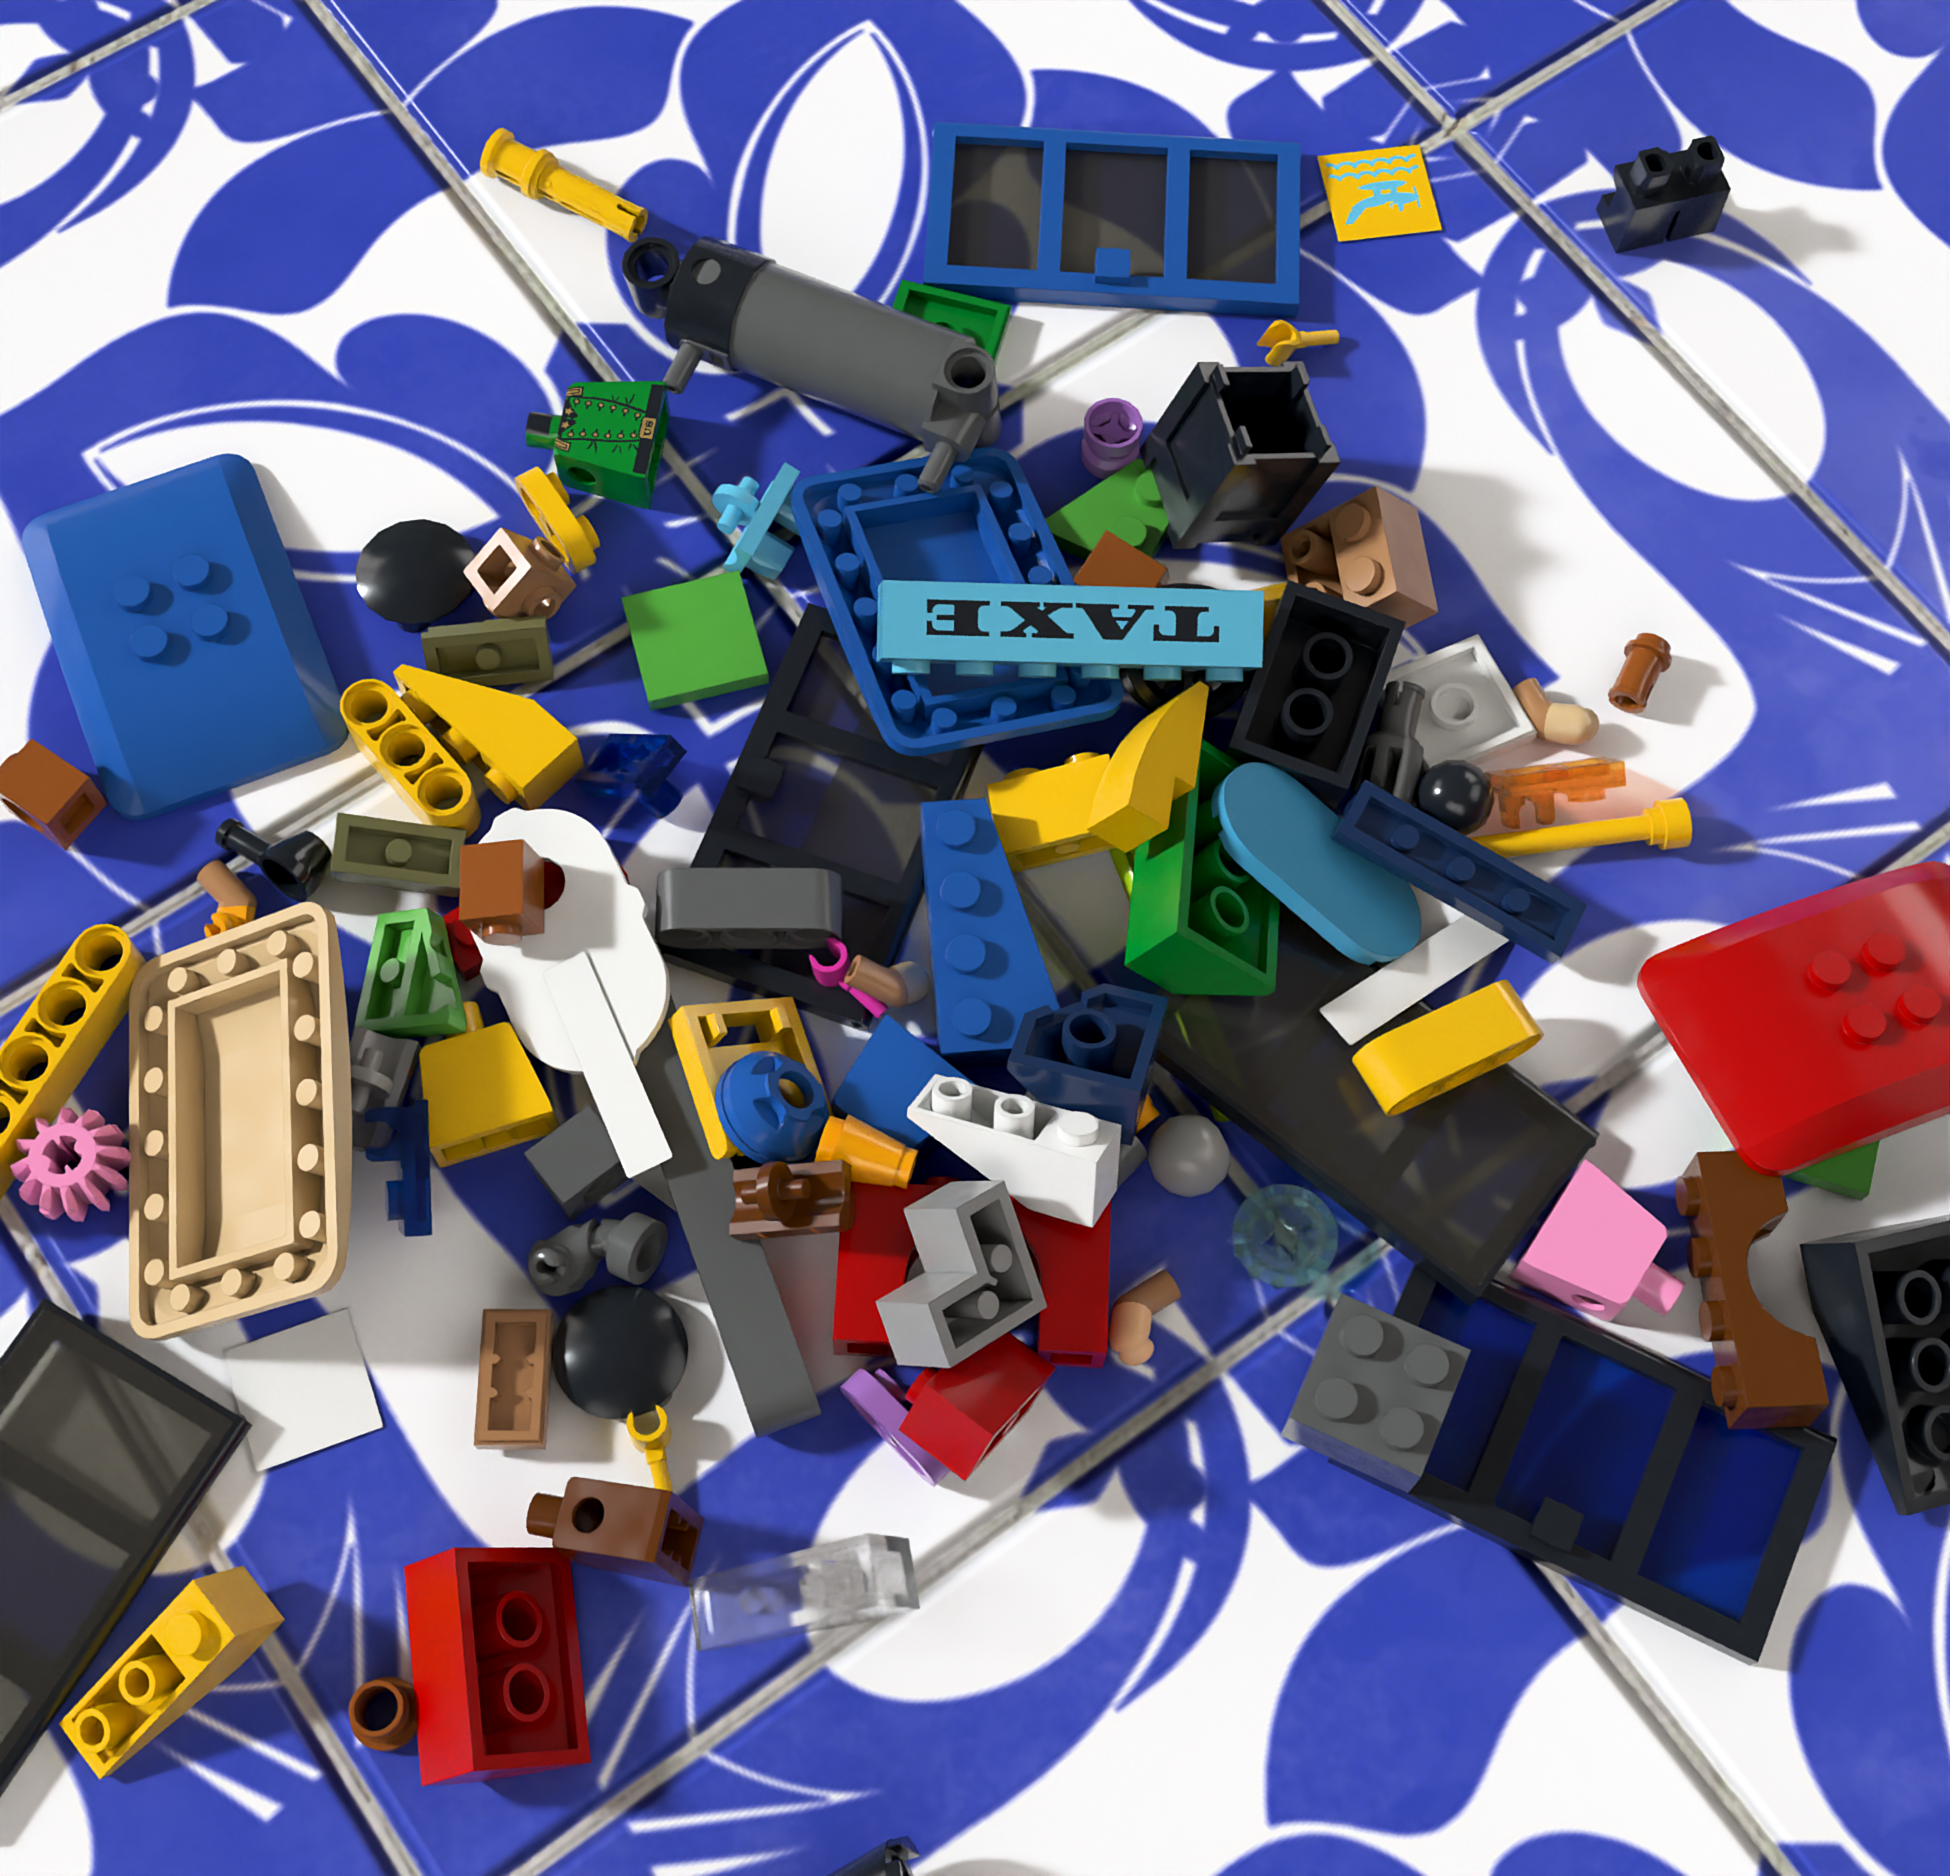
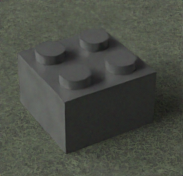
[1280,1293,1471,1493]

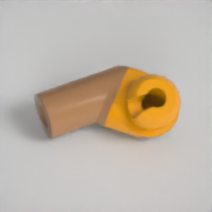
[197,860,257,938]

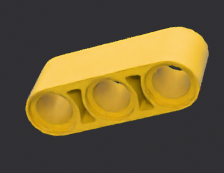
[340,679,481,839]
[1352,979,1544,1117]

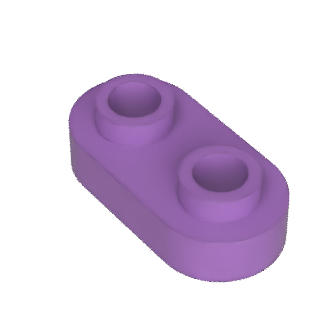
[840,1368,951,1487]

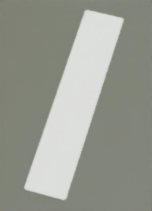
[1320,915,1509,1045]
[542,952,672,1178]

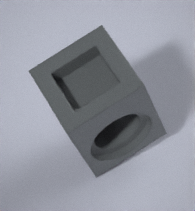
[524,1105,629,1222]

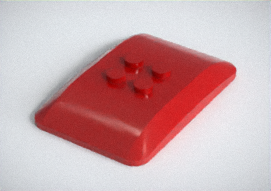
[1637,861,1950,1177]

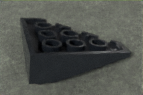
[1799,1214,1950,1516]

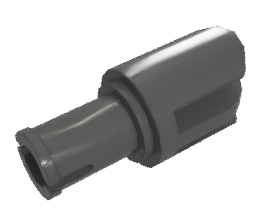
[1351,681,1426,806]

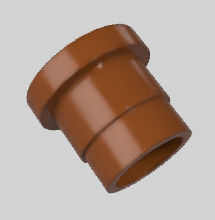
[349,1677,417,1752]

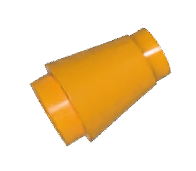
[815,1114,919,1189]

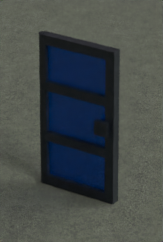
[1328,1264,1837,1666]

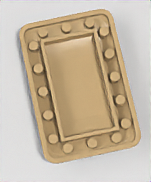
[129,902,352,1341]

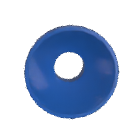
[715,1051,829,1165]

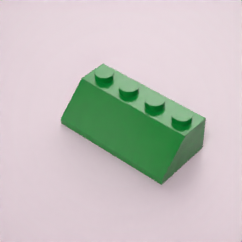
[1124,739,1280,996]

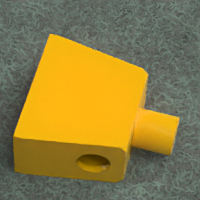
[419,1001,559,1168]

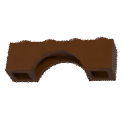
[1675,1151,1830,1430]

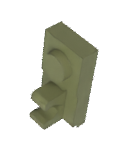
[421,614,554,686]
[330,812,466,897]

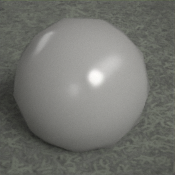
[1148,1113,1230,1198]

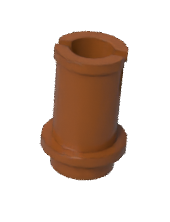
[1608,633,1672,714]

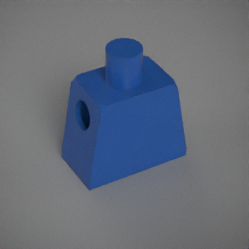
[831,1014,976,1166]

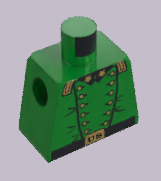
[526,381,671,510]

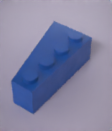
[920,798,1060,1069]

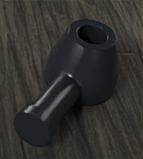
[215,818,332,902]

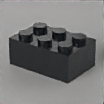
[1224,580,1406,811]

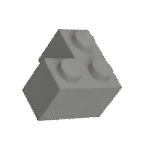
[875,1180,1047,1368]

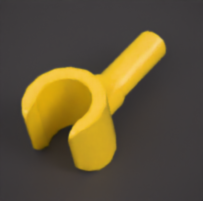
[1256,320,1339,367]
[626,1405,674,1493]

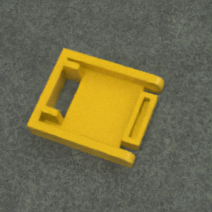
[668,997,834,1159]

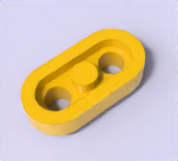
[514,466,600,574]

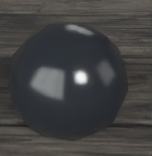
[1414,760,1495,836]

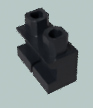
[1596,135,1731,253]

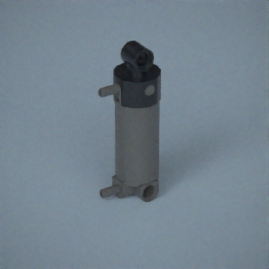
[622,236,1002,494]

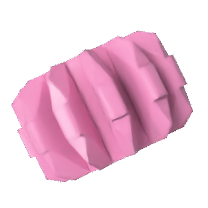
[10,1107,131,1223]

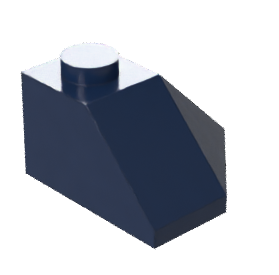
[1007,983,1169,1146]

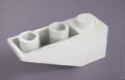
[907,1074,1121,1228]

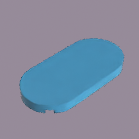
[1211,762,1422,965]

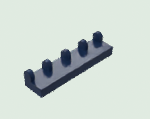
[1331,779,1587,964]

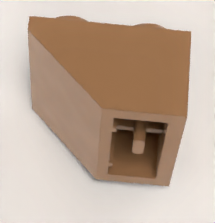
[1280,486,1439,630]

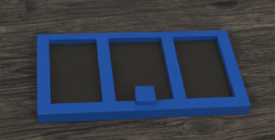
[923,121,1302,318]

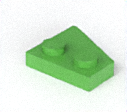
[1045,458,1170,560]
[353,908,467,1039]

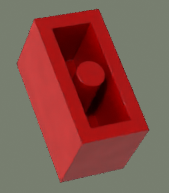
[899,1332,1056,1481]

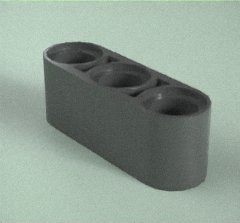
[654,868,843,949]

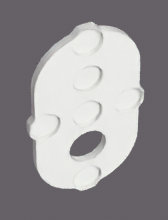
[470,807,670,1075]

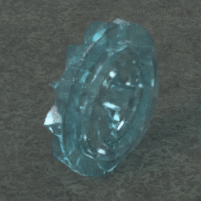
[1231,1184,1338,1290]

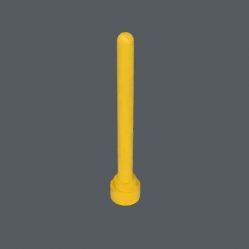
[1469,798,1692,858]

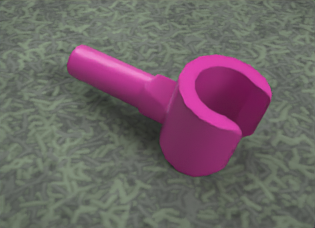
[809,938,889,1019]

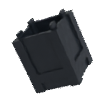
[1139,361,1341,549]

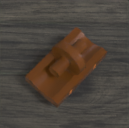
[729,1159,856,1241]

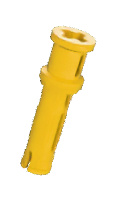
[480,128,648,243]

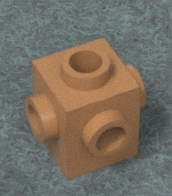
[463,527,577,620]

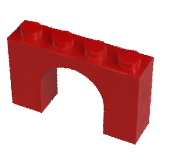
[832,1177,1111,1368]

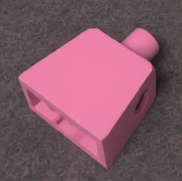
[1508,1159,1685,1321]

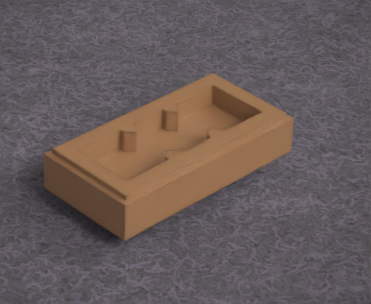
[474,1309,554,1450]

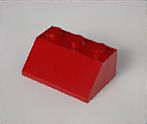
[404,1547,591,1787]

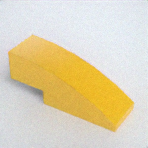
[1086,681,1209,853]

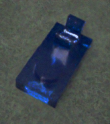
[362,1097,432,1237]

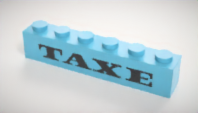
[877,580,1264,682]

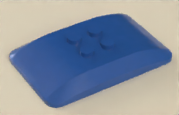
[791,447,1124,756]
[22,453,349,821]

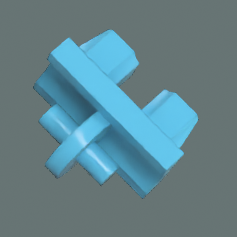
[712,462,801,581]

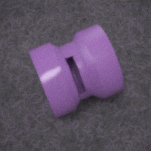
[1081,398,1143,480]

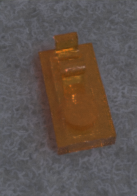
[1485,756,1626,829]

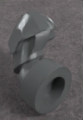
[528,1212,668,1297]

